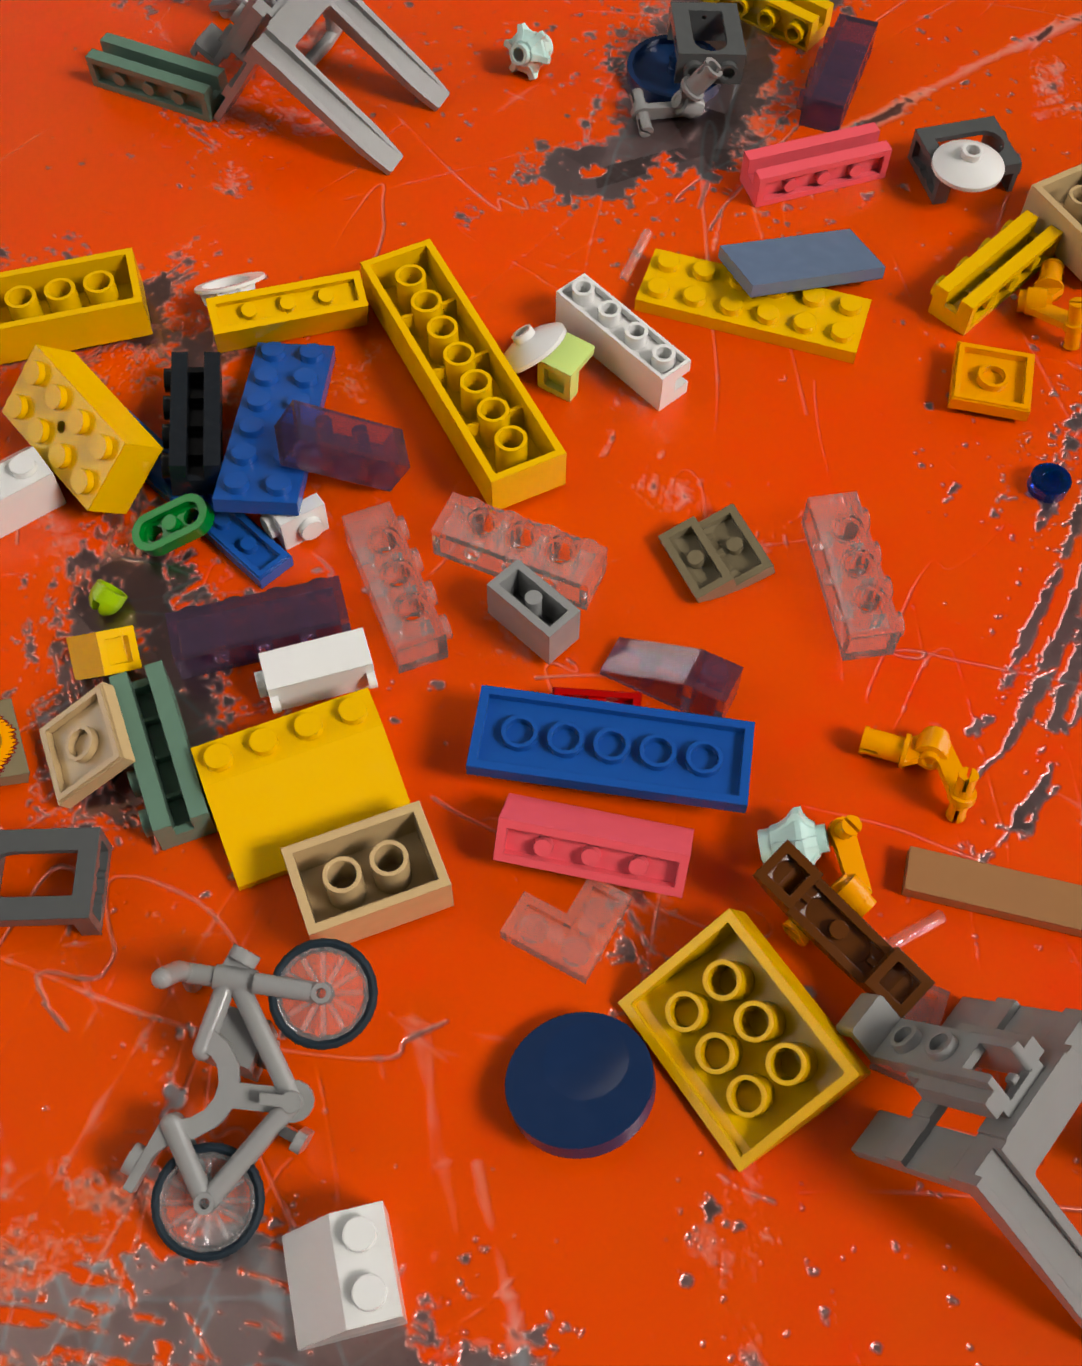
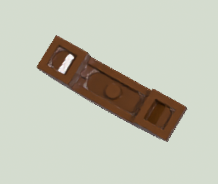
[752,839,935,1019]

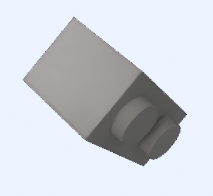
[487,559,581,664]

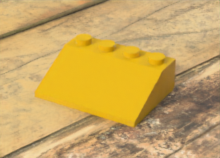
[190,687,410,891]
[618,908,871,1172]

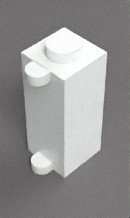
[254,627,379,714]

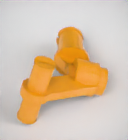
[1017,258,1082,351]
[858,726,979,823]
[782,815,877,947]

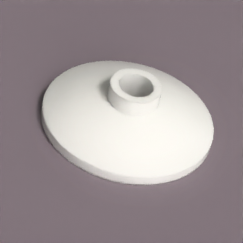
[931,139,1005,192]
[504,322,567,374]

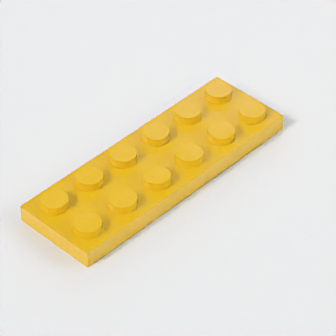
[634,248,872,364]

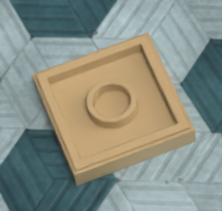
[39,682,135,809]

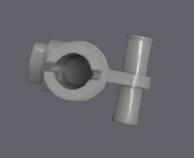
[629,57,723,137]

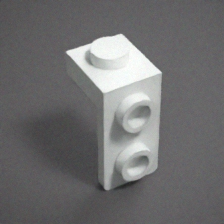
[260,492,329,551]

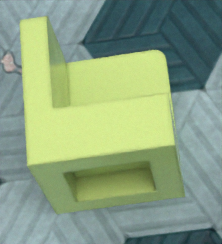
[537,332,595,402]

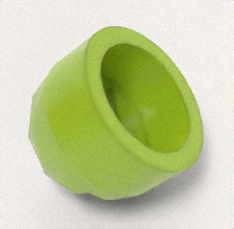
[88,579,128,616]

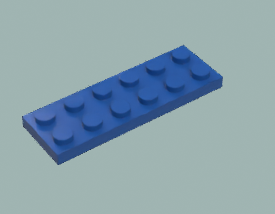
[212,342,336,516]
[466,685,755,813]

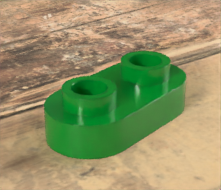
[132,493,214,557]

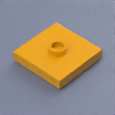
[947,341,1035,422]

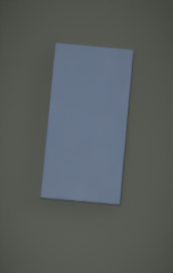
[718,229,886,298]

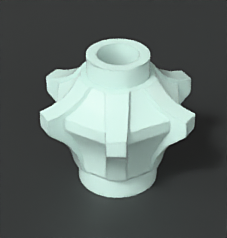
[503,23,553,80]
[757,806,830,865]

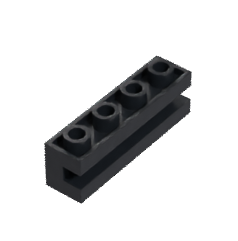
[161,352,223,495]

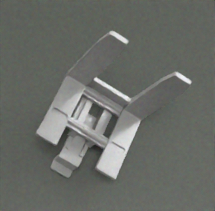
[190,0,450,175]
[836,993,1082,1329]

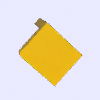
[66,625,142,680]

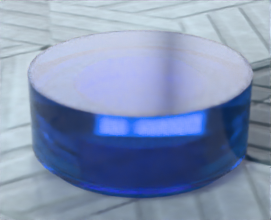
[1027,463,1072,504]

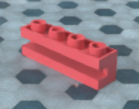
[740,122,892,208]
[493,793,694,898]

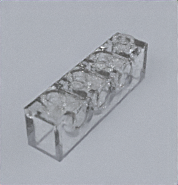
[801,491,905,661]
[431,492,608,610]
[341,501,453,674]

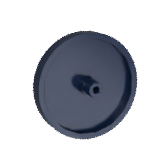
[626,34,722,103]
[505,1012,656,1159]

